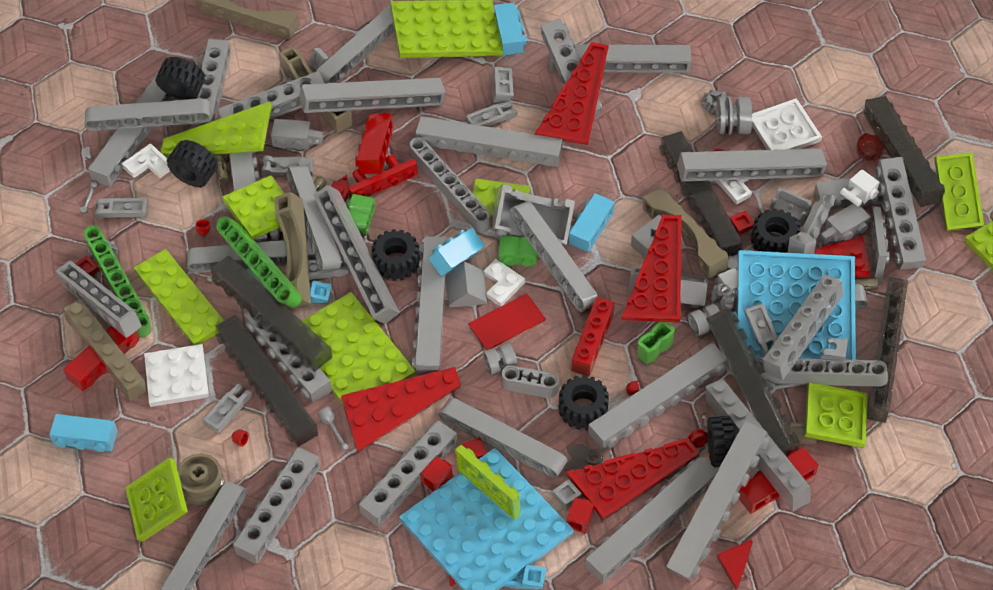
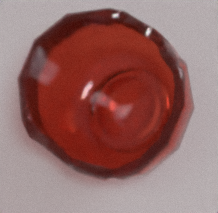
[856,132,884,161]

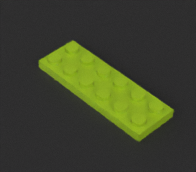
[133,249,228,345]

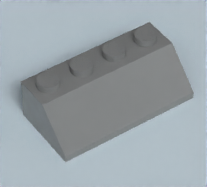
[628,267,708,308]

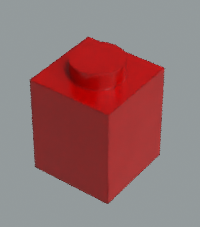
[421,457,453,492]
[566,497,594,534]

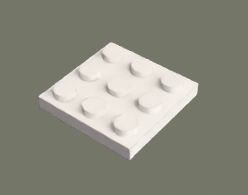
[752,98,822,150]
[144,344,209,407]

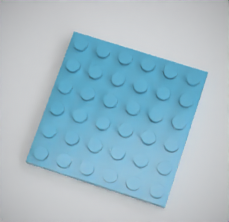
[737,250,856,364]
[399,448,574,590]

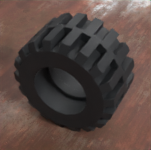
[155,57,206,100]
[166,140,218,188]
[751,209,801,253]
[372,229,420,281]
[558,375,609,430]

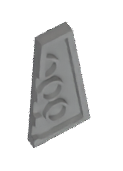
[871,207,889,285]

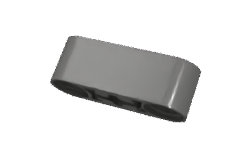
[502,366,558,398]

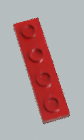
[348,154,418,199]

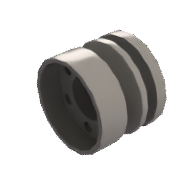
[715,96,752,135]

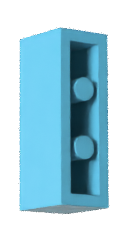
[494,2,526,55]
[569,193,615,253]
[428,228,485,277]
[49,414,118,452]

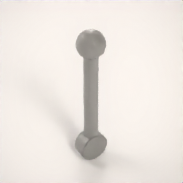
[80,182,98,214]

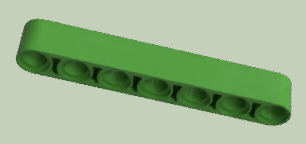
[216,216,302,308]
[84,225,151,337]

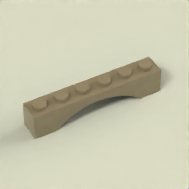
[196,0,300,40]
[279,45,353,134]
[643,187,729,279]
[274,192,311,309]
[63,299,146,402]

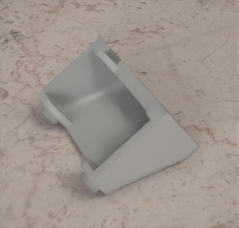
[492,184,575,246]

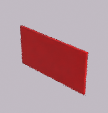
[468,294,546,350]

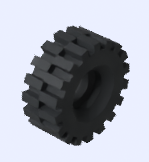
[707,415,735,468]

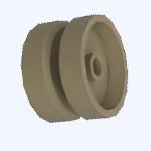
[177,453,224,506]

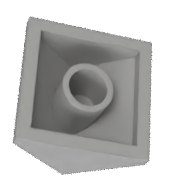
[446,262,487,308]

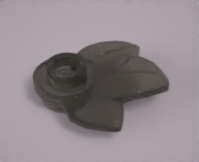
[565,444,603,471]

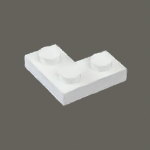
[122,143,170,178]
[715,179,752,205]
[484,259,525,307]

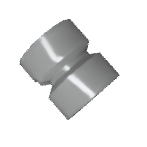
[687,304,723,337]
[483,343,517,376]

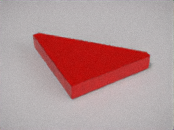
[717,539,753,589]

